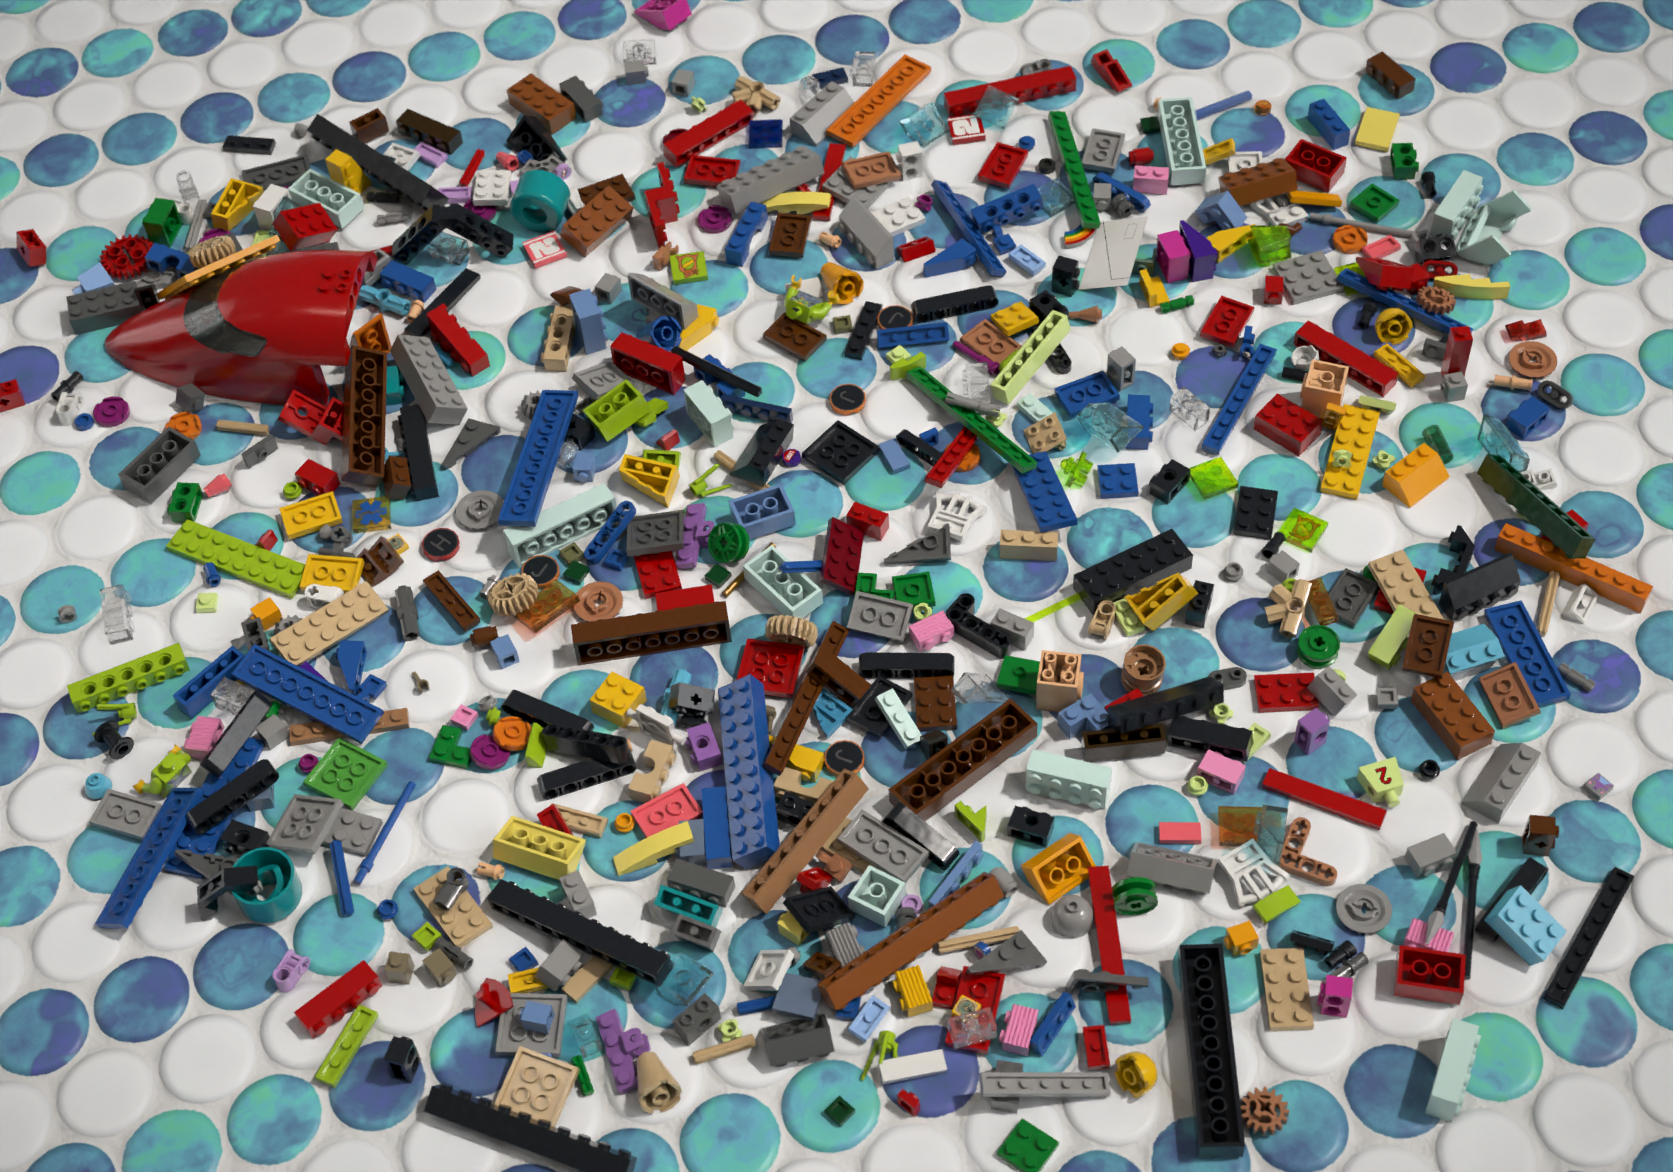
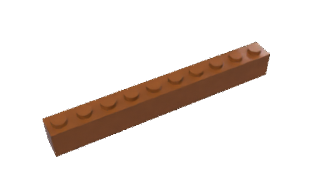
[817,872,1004,1010]

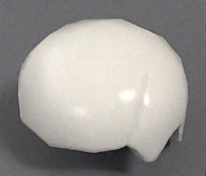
[1291,345,1319,371]

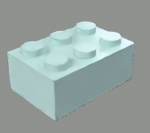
[683,380,734,447]

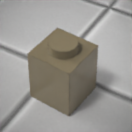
[422,948,457,987]
[384,951,415,984]

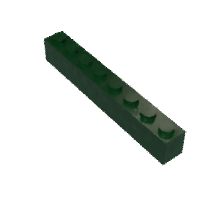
[1477,454,1596,559]

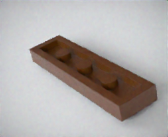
[423,570,481,632]

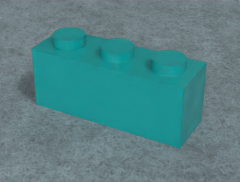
[654,885,723,927]

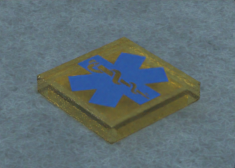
[352,496,391,533]

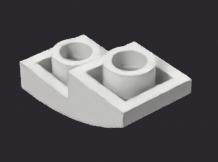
[1520,468,1557,490]

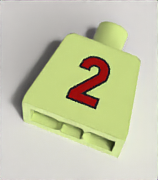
[1356,757,1404,808]

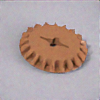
[1508,341,1557,380]
[573,581,623,622]

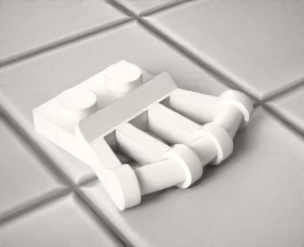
[1250,192,1308,232]
[927,492,987,541]
[1218,839,1290,907]

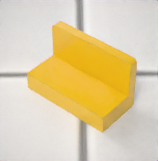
[1139,269,1170,308]

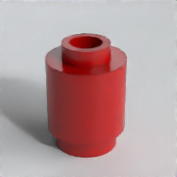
[1128,147,1154,166]

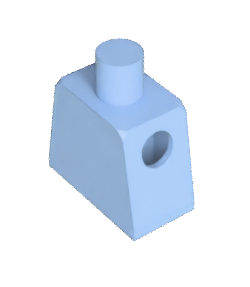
[72,263,114,295]

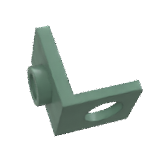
[1131,248,1156,275]

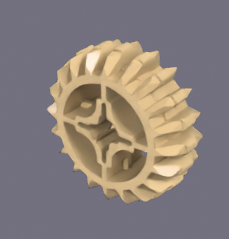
[188,236,236,268]
[487,573,539,617]
[765,615,818,648]

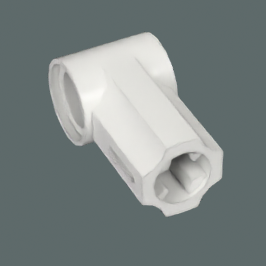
[567,187,584,216]

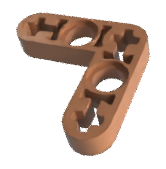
[1277,817,1338,886]

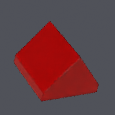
[656,429,680,451]
[255,529,278,551]

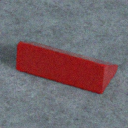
[896,236,936,262]

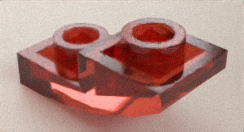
[1505,319,1547,341]

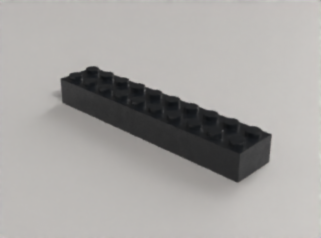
[307,114,449,211]
[1178,944,1245,1158]

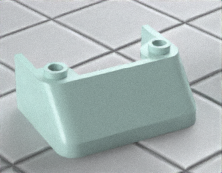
[1456,190,1532,265]

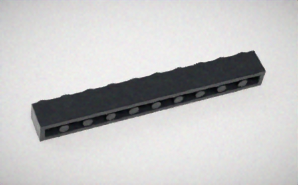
[487,879,674,987]
[424,1082,637,1172]

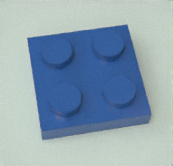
[1097,463,1139,499]

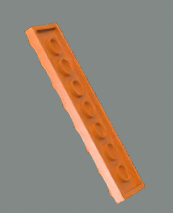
[826,54,931,148]

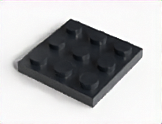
[802,420,880,485]

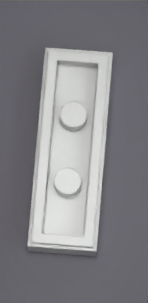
[878,1049,947,1084]

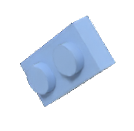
[1008,244,1046,276]
[847,995,890,1043]

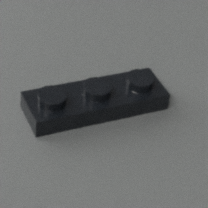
[223,135,276,155]

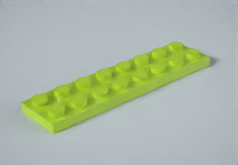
[166,519,305,599]

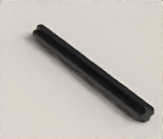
[671,346,762,397]

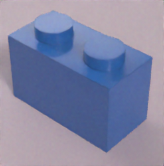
[1505,396,1550,440]

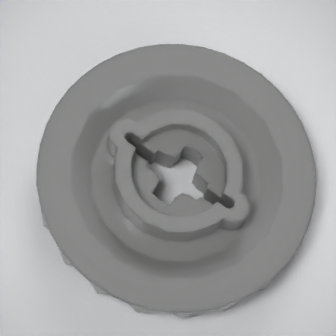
[456,490,503,531]
[1336,884,1392,935]

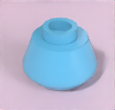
[85,773,112,799]

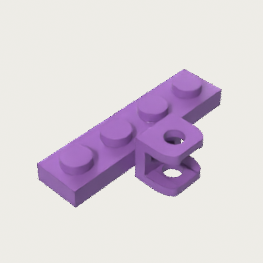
[676,503,715,569]
[595,1008,651,1095]

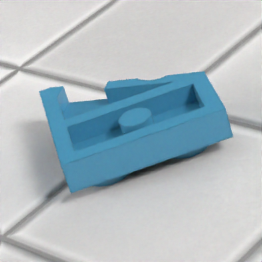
[813,688,853,739]

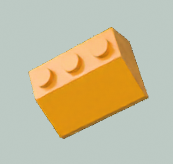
[1382,443,1449,508]
[1021,833,1096,905]

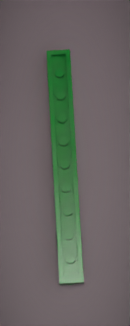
[1048,111,1101,228]
[906,366,1038,474]

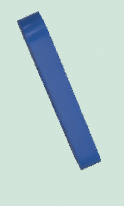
[1092,172,1151,213]
[584,501,636,564]

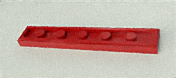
[813,143,846,221]
[925,426,979,489]
[1262,768,1387,830]

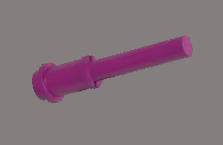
[952,341,1000,375]

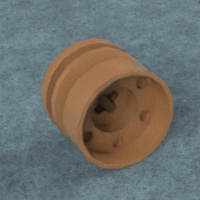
[1121,644,1166,696]

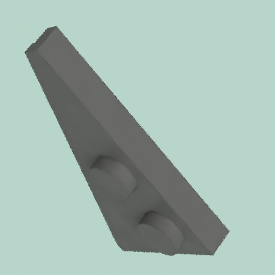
[441,418,501,471]
[884,523,951,565]
[174,849,237,895]
[965,930,1048,975]
[1065,969,1149,994]

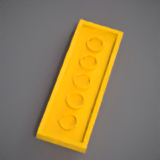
[1320,404,1380,500]

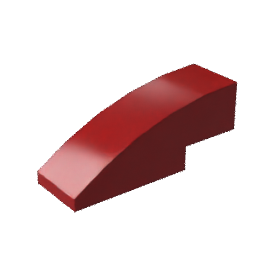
[1090,49,1132,92]

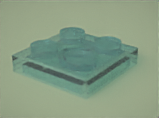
[974,85,1019,130]
[1037,178,1075,217]

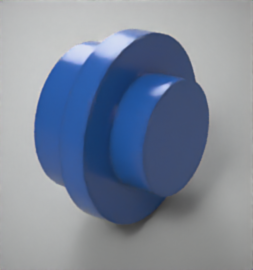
[1019,136,1035,151]
[517,150,533,165]
[377,899,399,920]

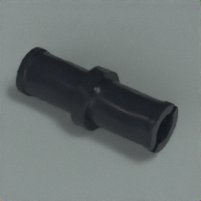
[51,371,83,402]

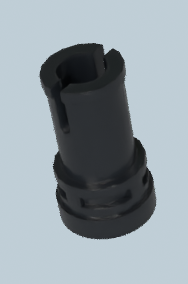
[1421,171,1437,198]
[1357,302,1378,329]
[1261,532,1286,559]
[1324,940,1357,970]

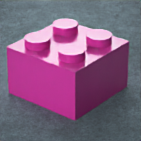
[1156,230,1192,283]

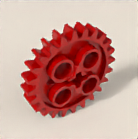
[99,234,153,280]

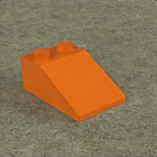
[349,313,392,354]

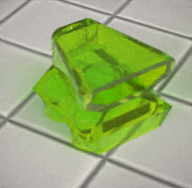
[1248,225,1292,267]

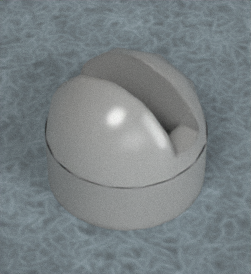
[294,123,308,137]
[319,524,332,541]
[786,947,801,966]

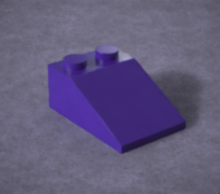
[1179,220,1217,282]

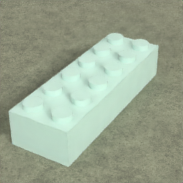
[1158,97,1206,185]
[503,483,618,568]

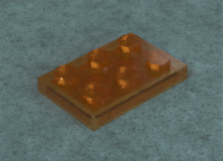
[512,579,580,633]
[1218,806,1283,847]

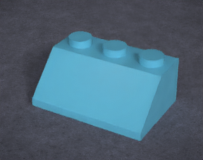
[1443,624,1505,676]

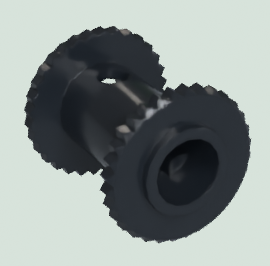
[94,720,134,760]

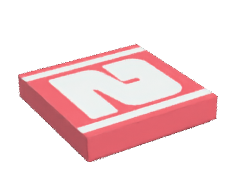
[522,231,567,269]

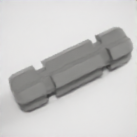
[377,210,411,225]
[1558,663,1596,692]

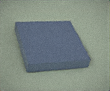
[772,973,822,1022]

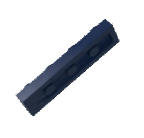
[721,394,793,423]

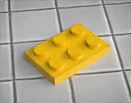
[279,491,343,540]
[299,554,364,594]

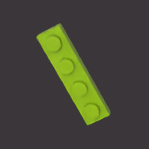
[315,1004,379,1088]

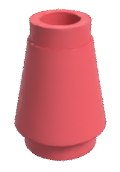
[496,151,519,171]
[203,473,232,498]

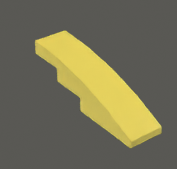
[760,192,831,215]
[1432,274,1510,300]
[613,821,694,876]

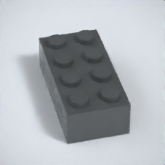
[66,281,142,335]
[118,426,201,503]

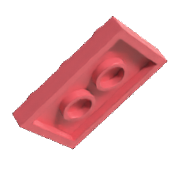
[630,783,703,838]

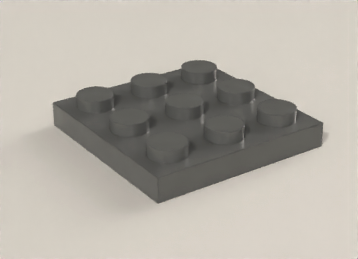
[626,510,684,557]

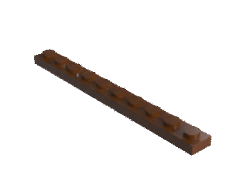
[762,621,849,776]

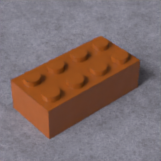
[507,73,577,135]
[1218,158,1298,206]
[560,185,634,257]
[1411,672,1495,760]

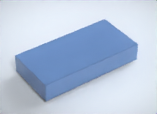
[878,438,910,474]

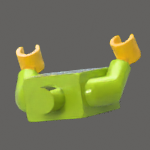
[784,275,839,323]
[132,744,192,799]

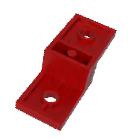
[644,162,680,249]
[277,389,344,446]

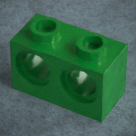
[1390,143,1419,180]
[167,482,203,523]

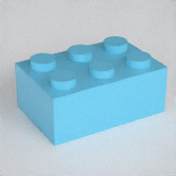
[1485,885,1567,966]

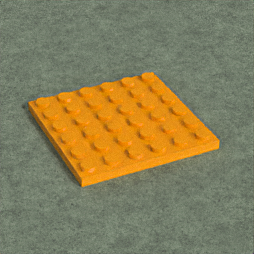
[156,235,280,300]

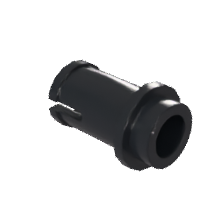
[680,714,707,728]

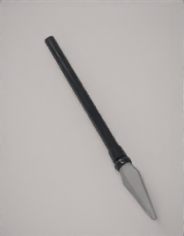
[1425,821,1478,945]
[1463,829,1483,980]

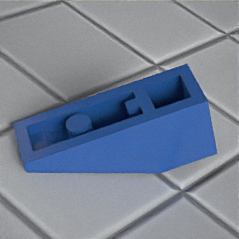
[923,238,976,278]
[336,640,367,696]

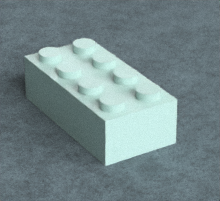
[288,169,364,229]
[1430,170,1484,240]
[743,545,823,619]
[1026,749,1112,809]
[1425,1018,1481,1122]

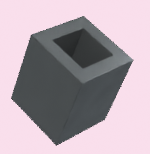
[175,383,205,413]

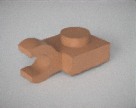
[652,242,679,271]
[815,849,853,882]

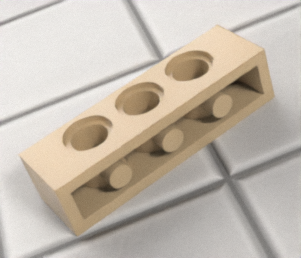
[541,306,576,372]

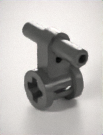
[318,526,355,558]

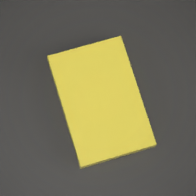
[1355,107,1400,152]

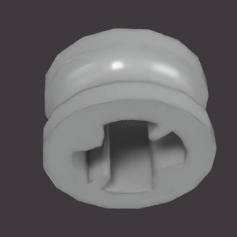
[58,605,77,623]

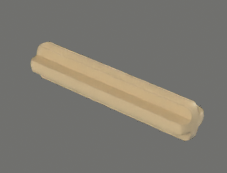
[216,420,269,435]
[692,1034,756,1064]

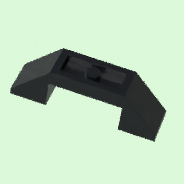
[1431,525,1475,595]
[197,865,258,921]

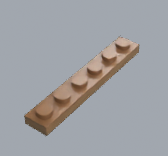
[289,708,410,746]

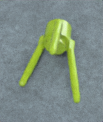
[688,463,732,498]
[92,703,137,736]
[860,1030,898,1081]

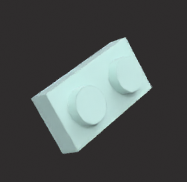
[1017,393,1053,423]

